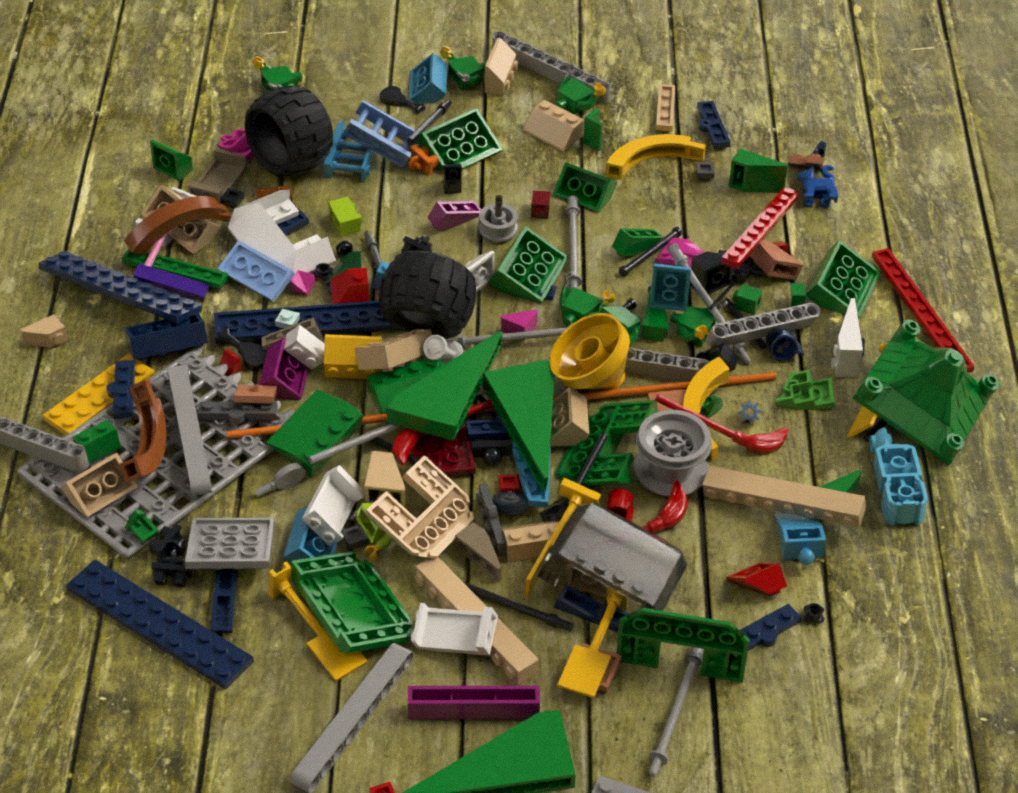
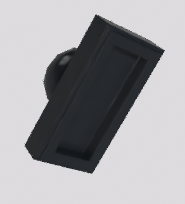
[471,440,512,467]

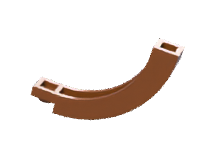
[124,196,231,255]
[119,380,167,483]

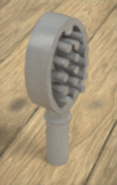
[254,463,306,498]

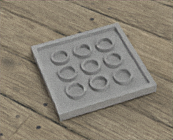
[185,518,275,570]

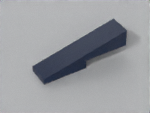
[211,568,238,633]
[553,584,629,633]

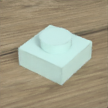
[275,309,300,328]

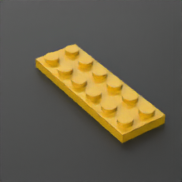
[43,353,155,435]

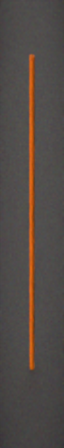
[227,372,776,439]

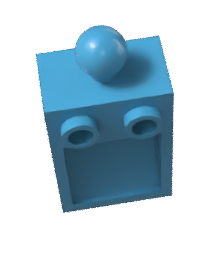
[774,513,826,565]

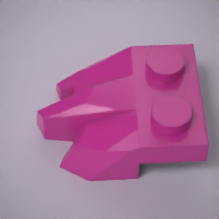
[217,129,254,162]
[656,238,704,268]

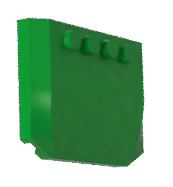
[290,551,412,653]

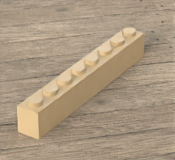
[702,466,866,527]
[415,557,539,685]

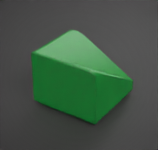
[790,283,806,307]

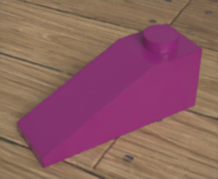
[427,201,481,229]

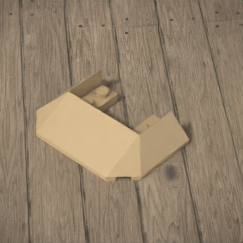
[364,455,474,559]

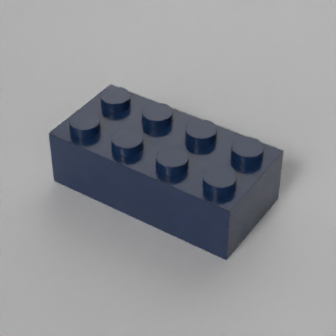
[124,313,208,360]

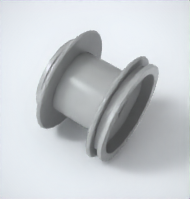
[634,410,712,496]

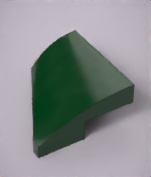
[326,251,362,286]

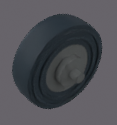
[492,491,528,515]

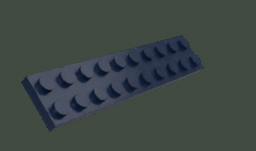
[39,251,202,324]
[214,301,400,344]
[66,560,254,690]

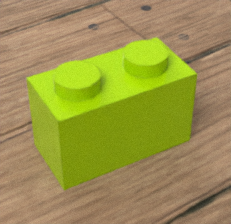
[328,197,363,236]

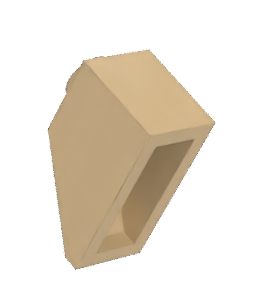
[20,314,67,348]

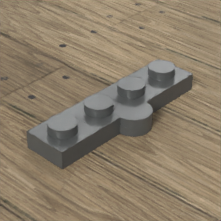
[198,401,278,424]
[476,483,506,557]

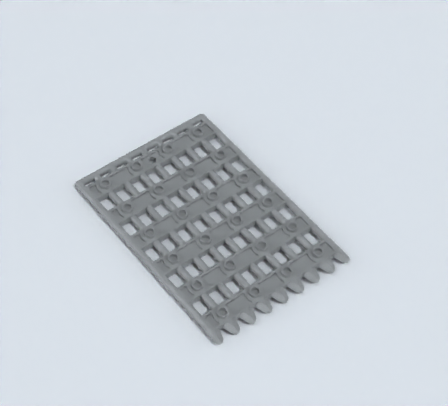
[17,347,294,558]

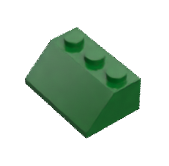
[553,162,617,212]

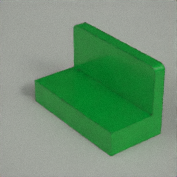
[583,109,603,151]

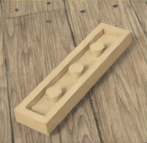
[656,84,675,131]

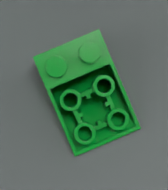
[729,149,788,193]

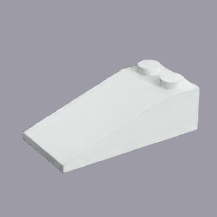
[831,298,863,377]

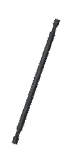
[709,282,735,310]

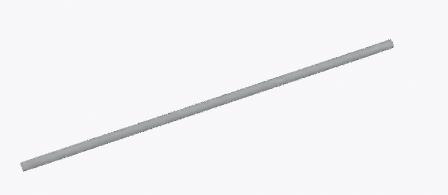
[308,358,550,464]

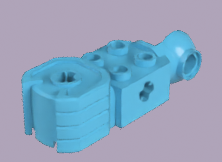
[869,427,928,526]

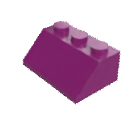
[259,338,309,400]

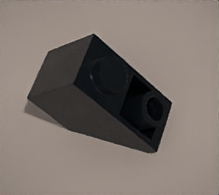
[442,164,462,194]
[695,342,739,372]

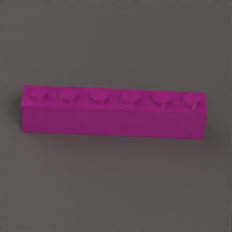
[407,686,540,719]

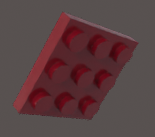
[411,426,476,477]

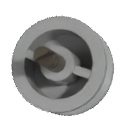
[479,195,518,244]

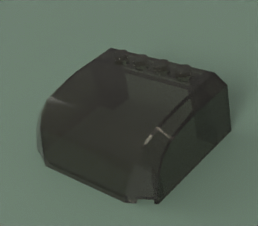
[537,502,688,611]

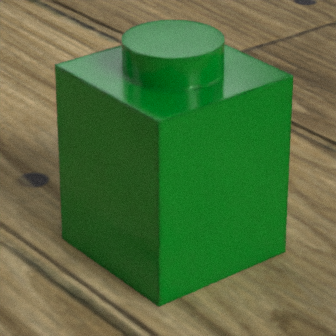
[733,284,763,315]

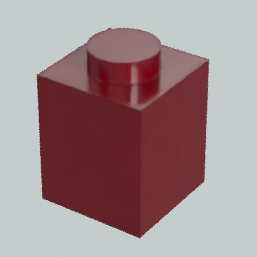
[531,190,551,219]

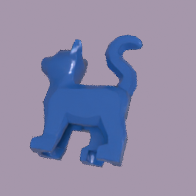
[797,164,838,208]

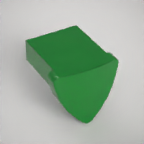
[701,394,723,418]
[125,510,159,545]

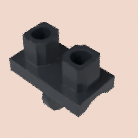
[401,235,432,253]
[148,524,186,563]
[151,552,192,587]

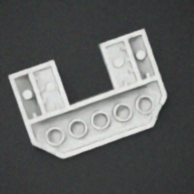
[228,190,336,283]

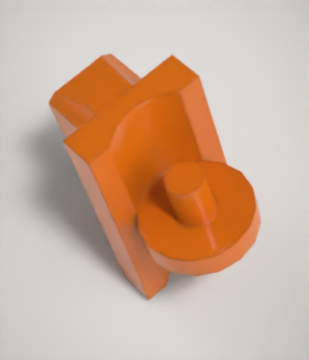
[408,145,439,176]

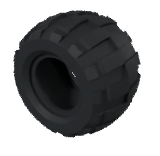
[244,85,333,177]
[379,251,476,339]

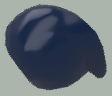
[766,329,804,360]

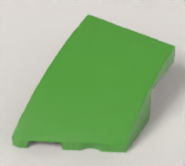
[776,370,836,410]

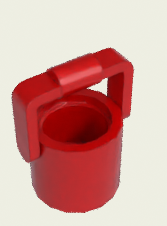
[600,489,634,532]

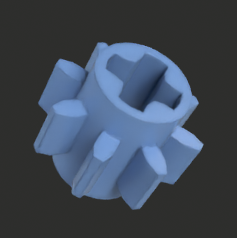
[738,400,762,424]

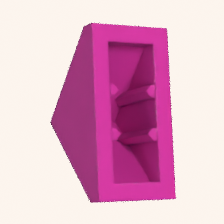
[501,309,538,341]

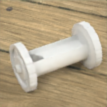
[423,335,463,364]

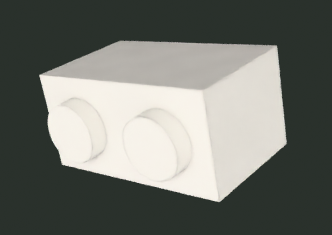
[284,325,325,370]

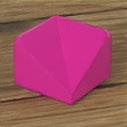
[290,270,315,296]

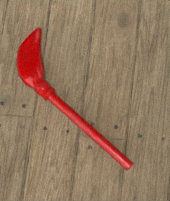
[655,394,789,453]
[392,400,493,466]
[566,480,688,561]

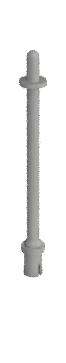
[566,196,582,288]
[667,243,751,364]
[446,323,573,350]
[649,647,704,777]

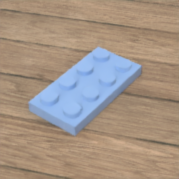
[217,240,295,303]

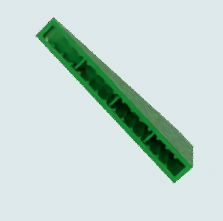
[385,331,503,441]
[482,359,555,492]
[402,710,576,793]

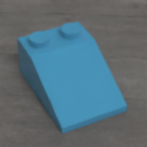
[650,264,691,311]

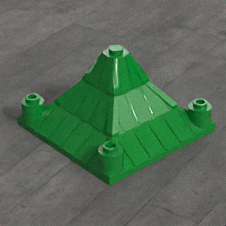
[852,319,1000,465]

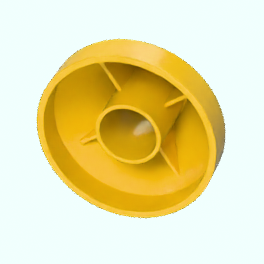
[549,313,630,390]

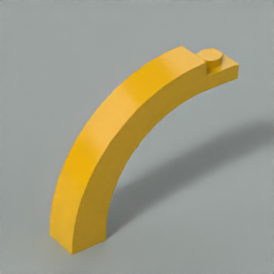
[606,134,706,180]
[683,357,730,461]

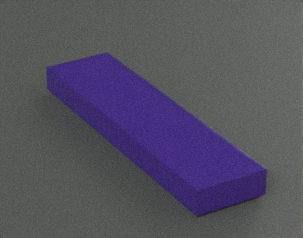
[133,263,209,301]

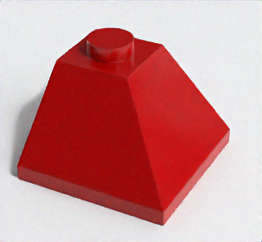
[330,268,369,304]
[726,562,787,596]

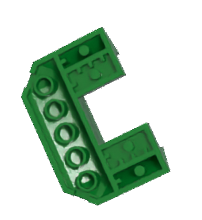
[556,400,658,486]
[616,608,750,683]

